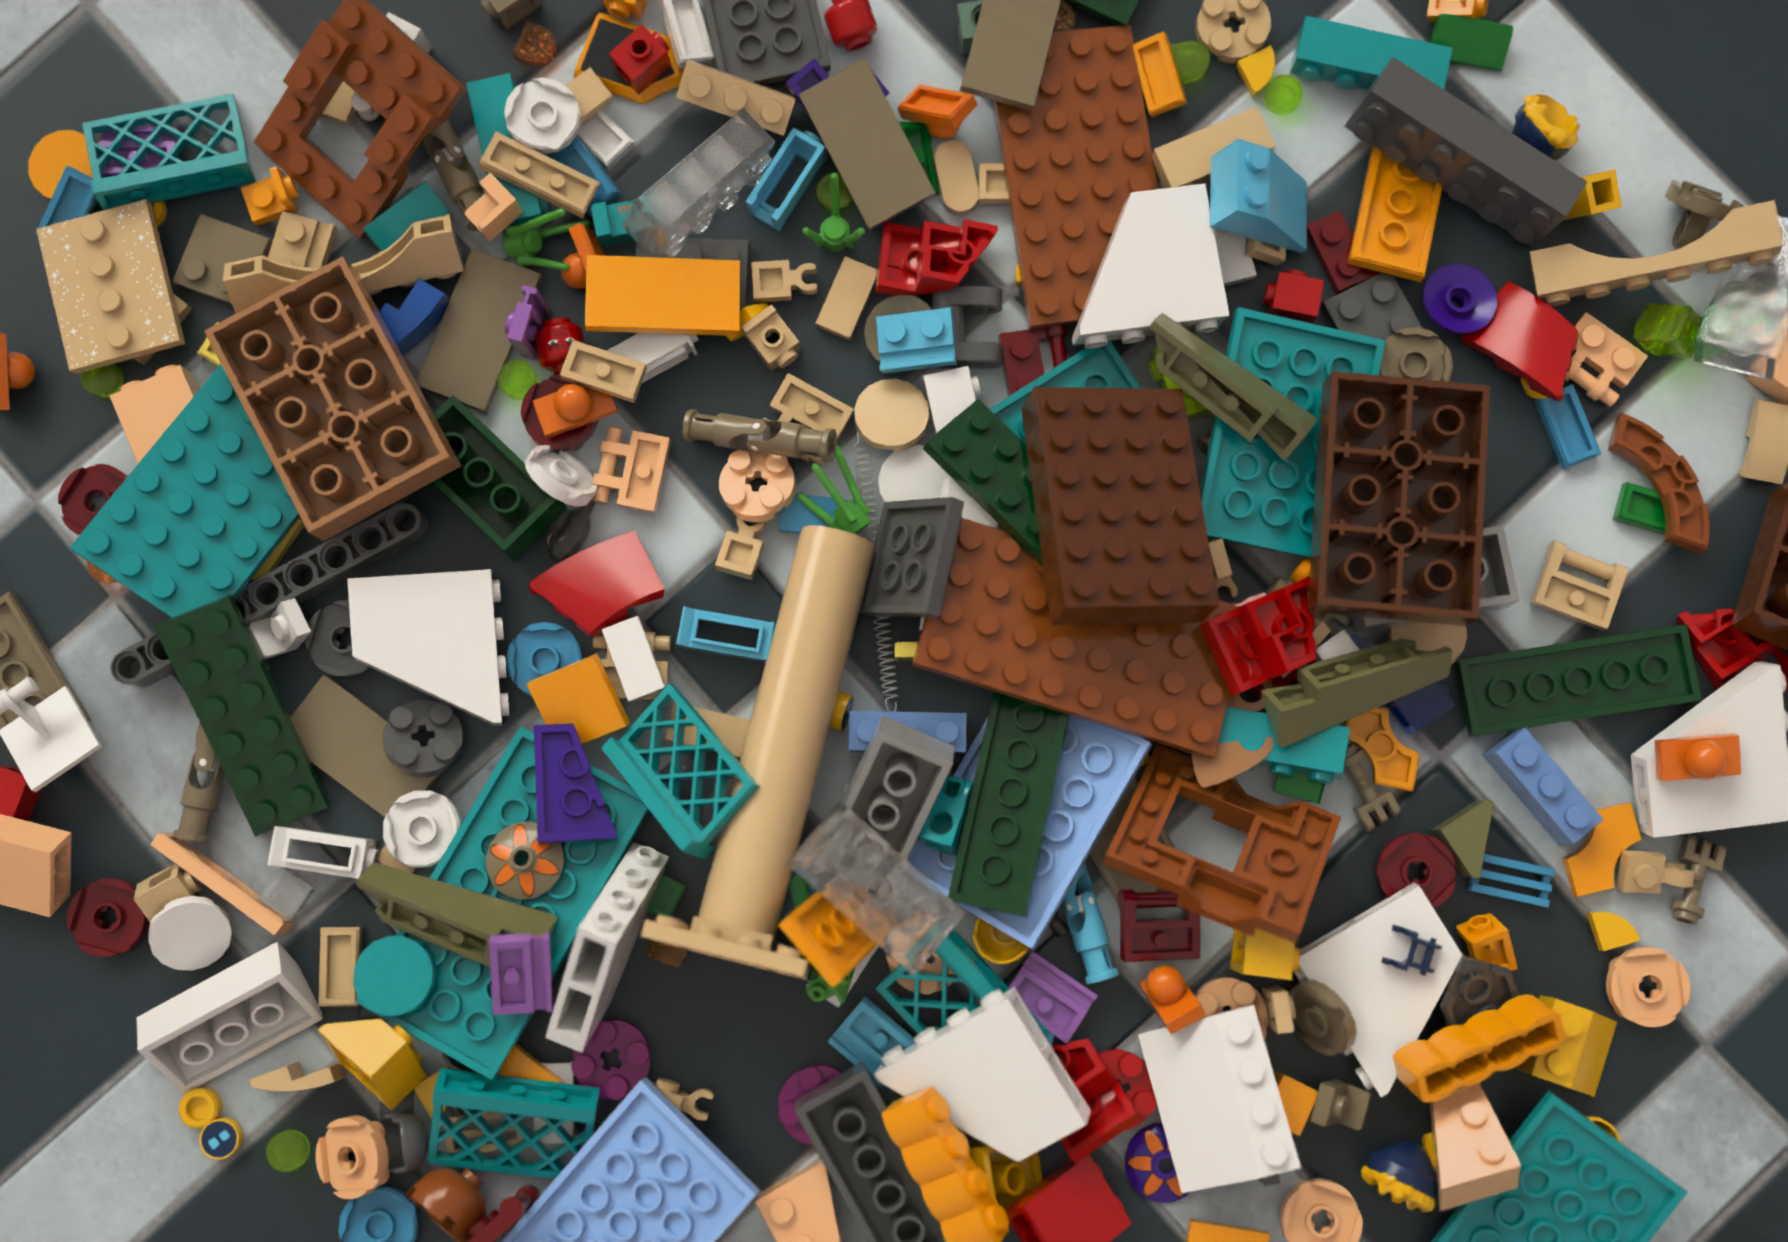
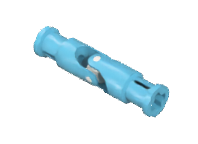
[1062,862,1119,984]

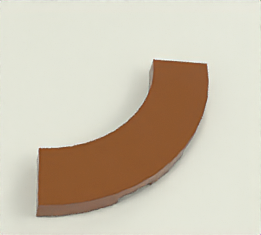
[1608,413,1710,554]

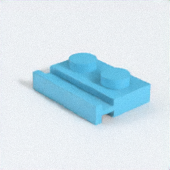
[876,307,957,374]
[827,996,915,1093]

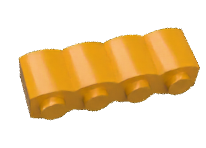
[1393,994,1565,1103]
[882,1086,1009,1242]

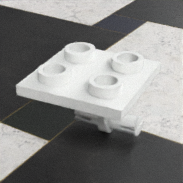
[0,676,102,793]

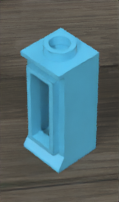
[746,127,827,233]
[676,606,776,663]

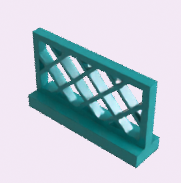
[82,94,256,210]
[601,683,760,860]
[875,921,1054,1046]
[427,1068,600,1179]

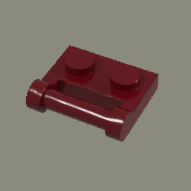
[998,325,1068,397]
[1118,889,1200,962]
[467,1184,540,1242]

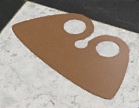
[1191,680,1274,787]

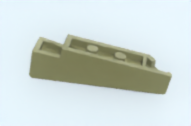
[1150,313,1317,461]
[1261,638,1453,748]
[356,863,558,967]

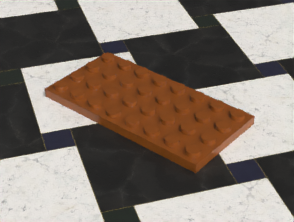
[993,25,1158,330]
[912,518,1239,758]

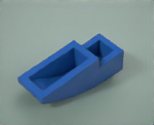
[379,279,450,356]

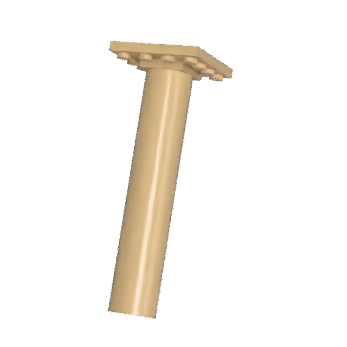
[641,525,876,981]

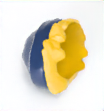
[1512,94,1580,160]
[1361,1140,1438,1212]

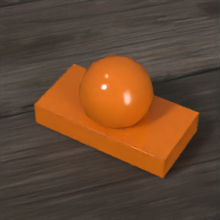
[897,84,977,139]
[561,223,605,289]
[0,332,36,410]
[532,384,619,438]
[1654,733,1741,781]
[1138,964,1206,1034]

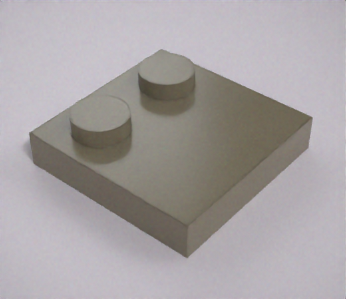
[172,214,272,305]

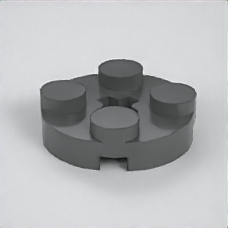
[305,600,372,678]
[383,700,463,778]

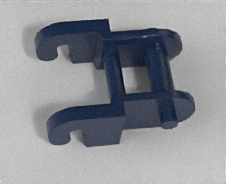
[1381,925,1442,976]

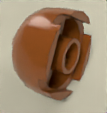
[406,1168,487,1242]

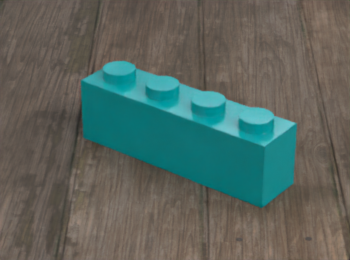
[1289,16,1453,90]
[466,73,551,234]
[1185,707,1350,784]

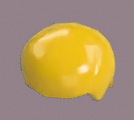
[972,918,1029,965]

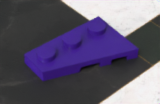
[534,723,618,844]

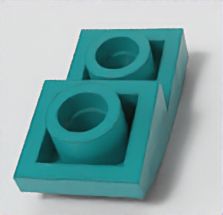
[362,181,450,251]

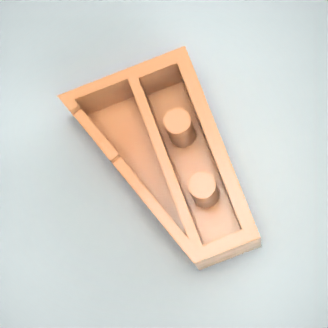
[1429,1083,1521,1211]
[755,1158,843,1242]

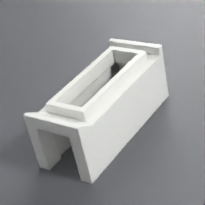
[606,333,699,384]
[267,826,380,879]

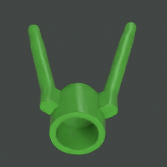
[803,173,865,252]
[502,208,590,271]
[797,445,872,535]

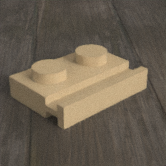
[268,211,338,268]

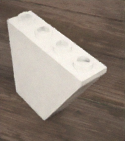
[1072,184,1230,349]
[348,569,509,726]
[1631,661,1788,838]
[545,842,669,1053]
[1294,882,1463,1097]
[874,987,1091,1162]

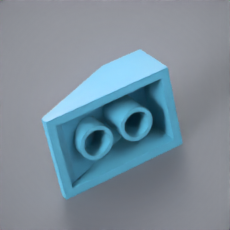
[1210,139,1307,253]

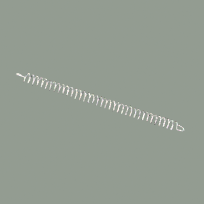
[852,431,899,712]

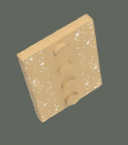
[36,199,185,374]

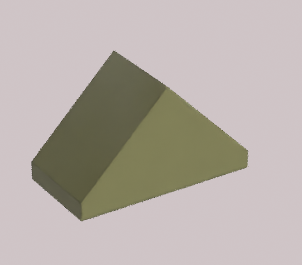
[1430,800,1494,879]

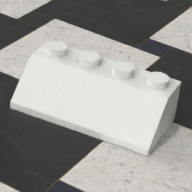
[137,942,323,1094]

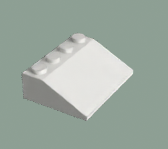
[1138,1004,1301,1193]

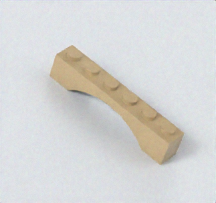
[1530,200,1783,307]
[223,214,464,313]

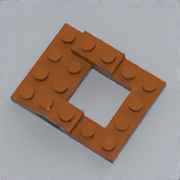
[254,0,467,239]
[1103,744,1341,943]

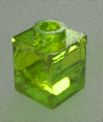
[1634,303,1704,358]

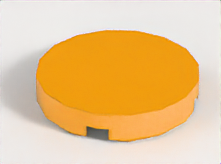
[28,130,93,200]

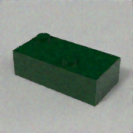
[431,395,567,562]

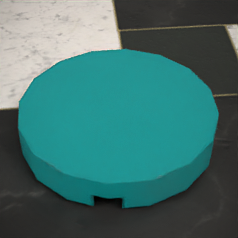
[353,936,436,1016]

